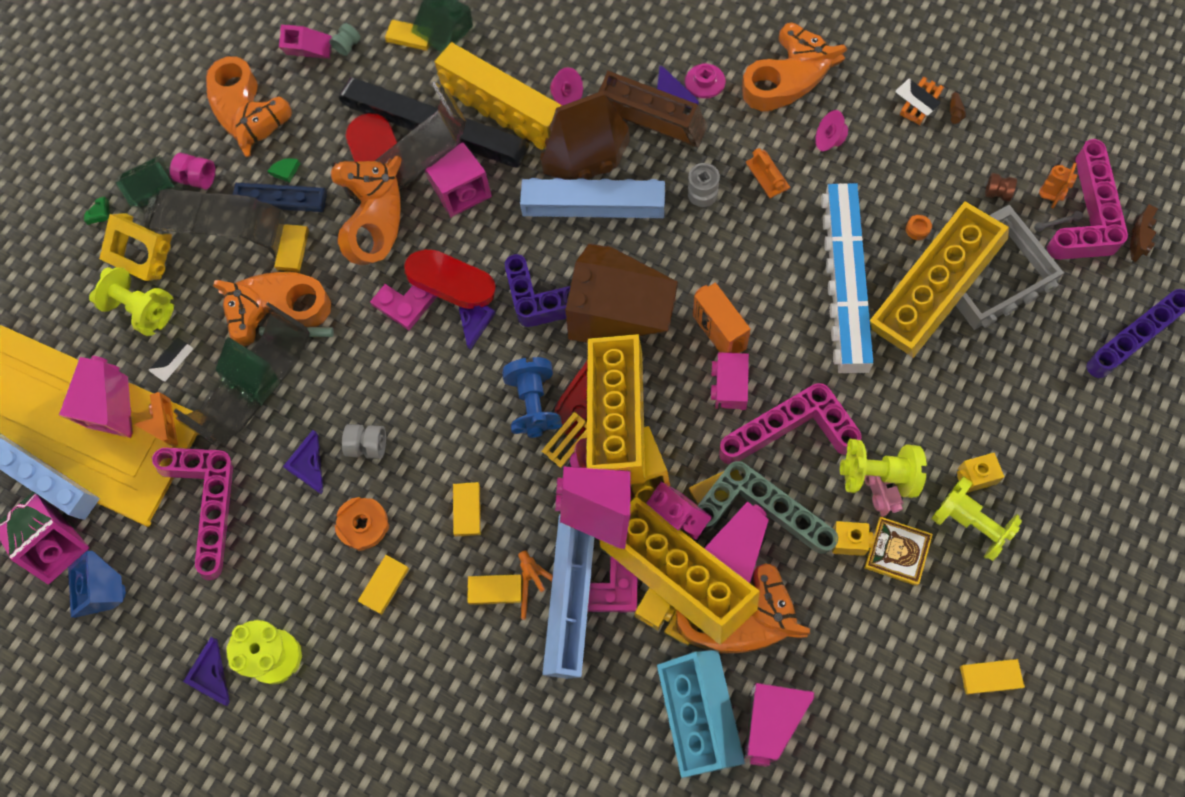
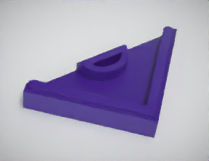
[657,66,699,108]
[459,305,496,349]
[283,430,323,494]
[183,637,230,706]

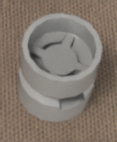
[688,163,720,207]
[342,424,386,459]

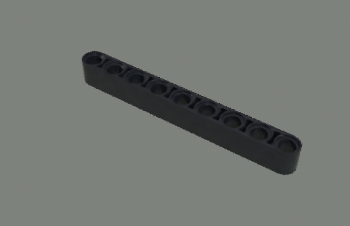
[338,77,529,168]

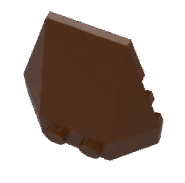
[540,91,630,180]
[565,244,679,343]

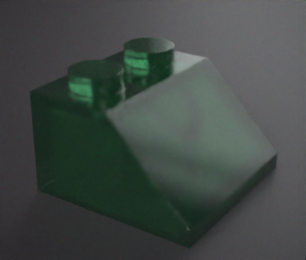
[411,0,473,53]
[115,155,174,208]
[215,337,280,405]

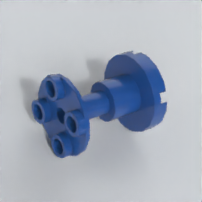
[502,357,562,438]

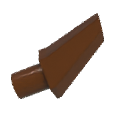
[949,92,966,124]

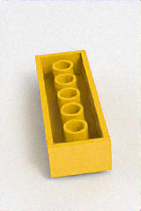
[434,42,562,150]
[870,201,1009,358]
[587,334,645,484]
[599,497,760,645]

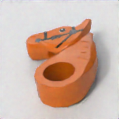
[742,23,847,111]
[206,57,292,157]
[331,156,401,265]
[213,272,331,347]
[676,563,810,653]

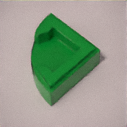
[268,158,300,182]
[84,196,110,225]

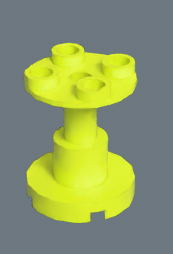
[89,267,174,336]
[840,439,927,498]
[931,476,1022,561]
[227,620,302,685]

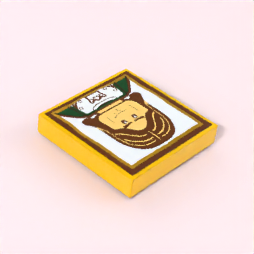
[864,517,933,586]

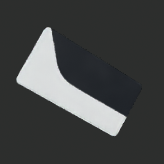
[896,79,941,116]
[149,338,193,382]

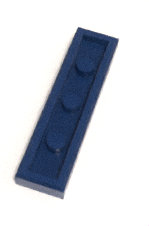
[231,182,327,212]

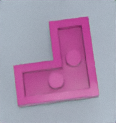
[370,284,437,331]
[587,557,637,612]

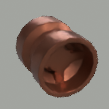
[985,173,1017,202]

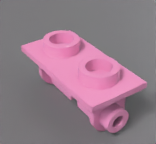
[864,460,904,517]

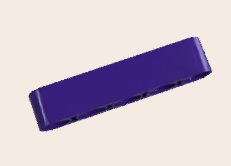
[1086,289,1185,378]

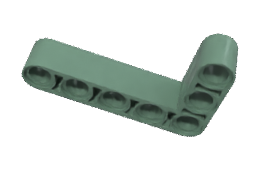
[698,461,838,554]

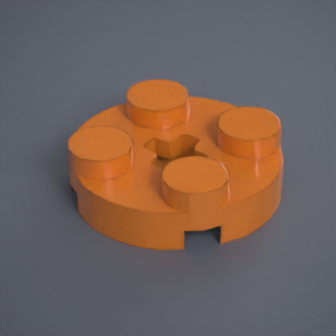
[335,497,389,551]

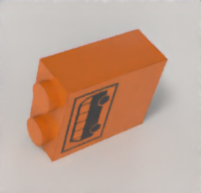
[693,282,751,353]

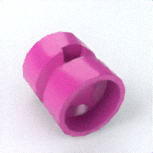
[170,153,215,190]

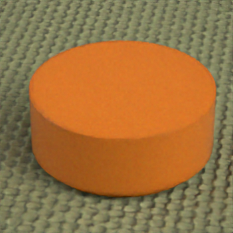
[906,215,932,240]

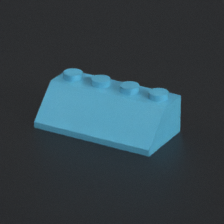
[657,650,745,778]

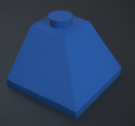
[68,551,125,618]

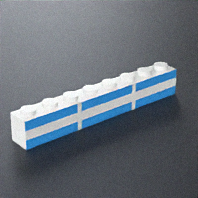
[821,183,873,373]

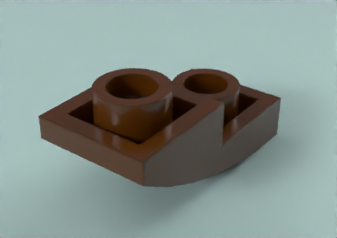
[1130,204,1158,262]

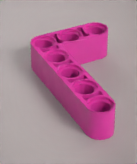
[1047,139,1128,260]
[719,383,861,464]
[152,448,233,580]

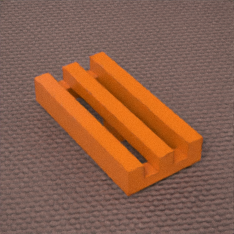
[900,77,944,125]

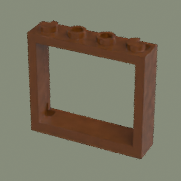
[599,70,708,148]

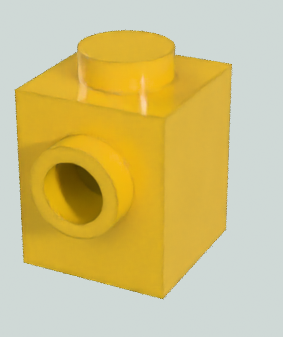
[957,453,1005,493]
[832,521,874,556]
[635,587,676,631]

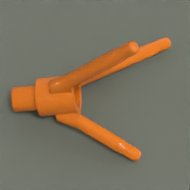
[518,551,553,620]

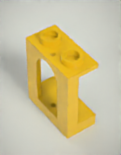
[99,213,172,281]

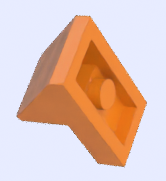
[135,392,178,447]

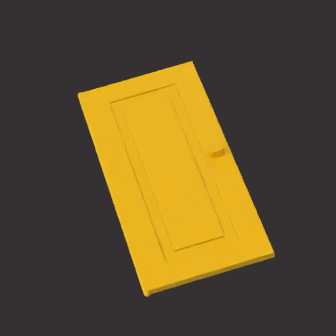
[0,325,206,527]

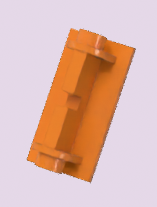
[745,148,790,199]
[1039,163,1077,208]

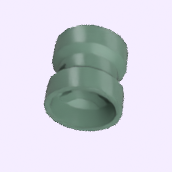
[329,23,361,56]

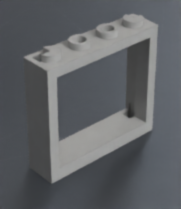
[956,205,1064,330]

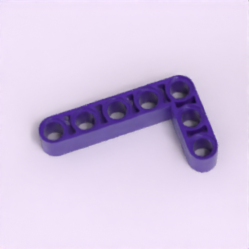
[505,254,570,327]

